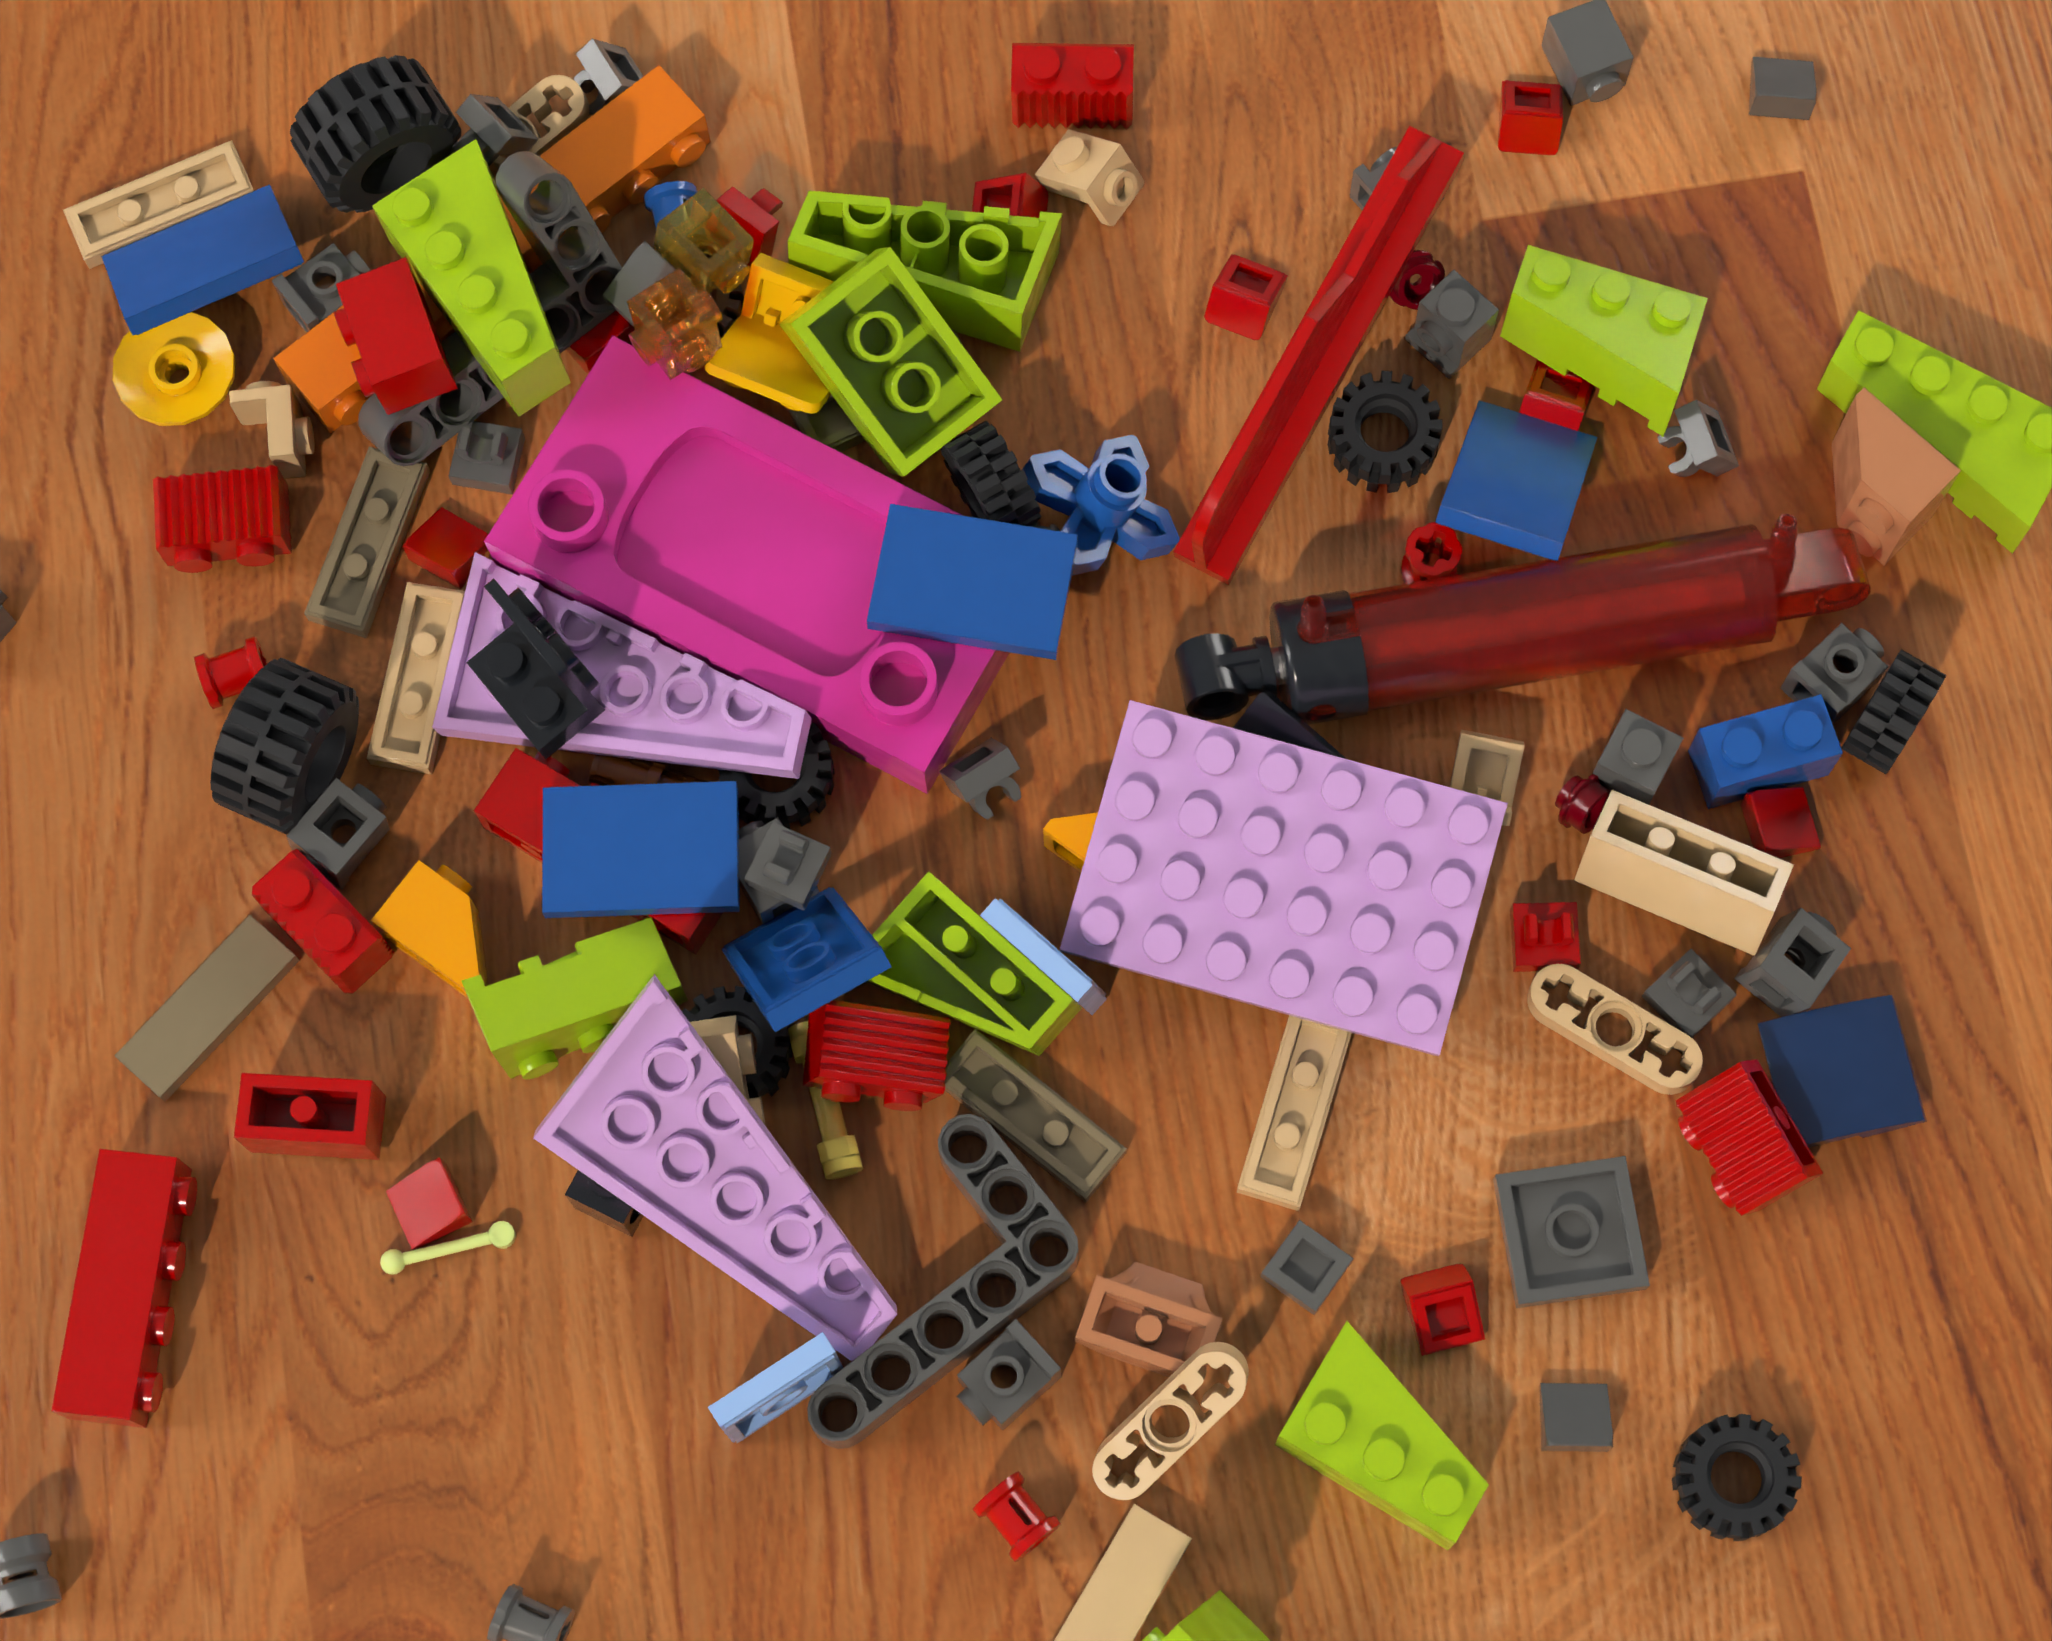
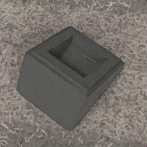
[1749,57,1816,120]
[603,241,691,338]
[1539,1383,1613,1452]

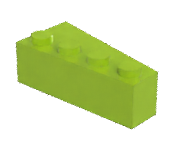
[372,139,571,417]
[788,190,1062,352]
[1817,310,2052,554]

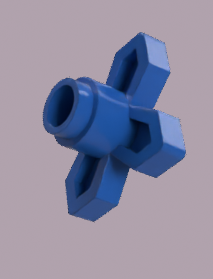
[1022,435,1180,576]

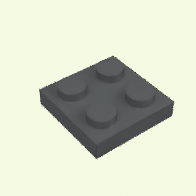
[1493,1156,1650,1308]

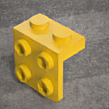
[705,253,834,414]

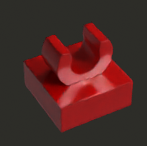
[709,186,783,269]
[1510,902,1581,972]

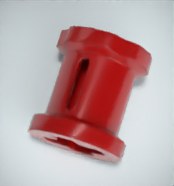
[1401,522,1462,597]
[194,636,268,709]
[973,1471,1061,1562]

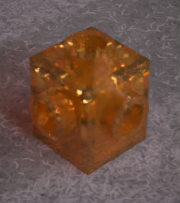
[627,268,723,380]

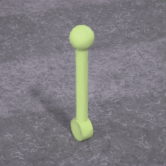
[380,1221,516,1274]

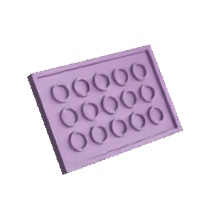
[1060,700,1508,1056]

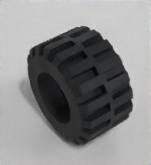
[290,55,461,213]
[210,658,359,835]

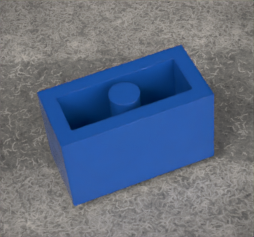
[1688,694,1843,809]

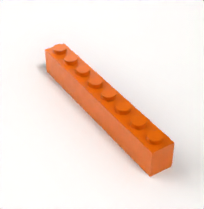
[273,65,711,434]

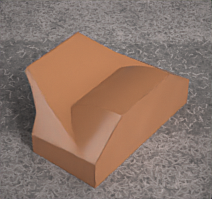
[1075,1262,1223,1377]

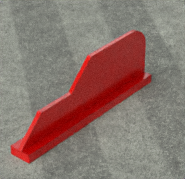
[1173,125,1464,585]

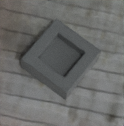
[1260,1220,1354,1315]

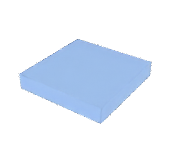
[980,898,1107,1015]
[708,1332,843,1443]

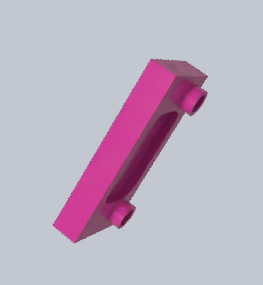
[484,335,1010,794]

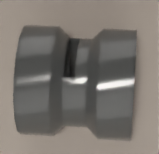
[0,1533,62,1619]

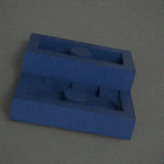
[1758,995,1927,1148]

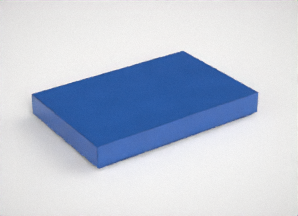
[101,184,304,336]
[1436,400,1598,561]
[867,504,1078,660]
[542,781,740,918]
[722,887,892,1032]

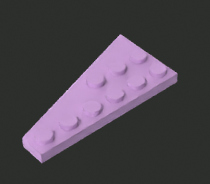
[432,552,812,779]
[533,974,897,1361]

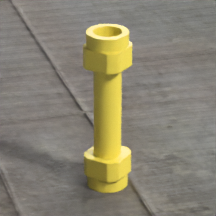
[788,1021,863,1179]

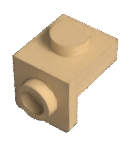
[1035,129,1144,226]
[229,381,315,479]
[1449,729,1525,826]

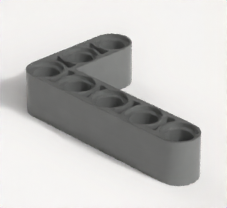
[358,151,622,466]
[807,1114,1079,1449]

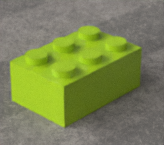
[779,247,1002,476]

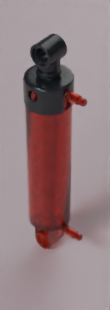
[1174,514,1871,725]

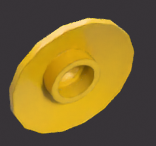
[112,312,235,426]

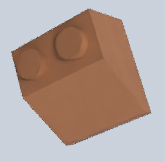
[1832,388,1961,565]

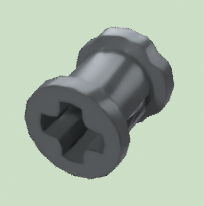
[487,1584,575,1641]

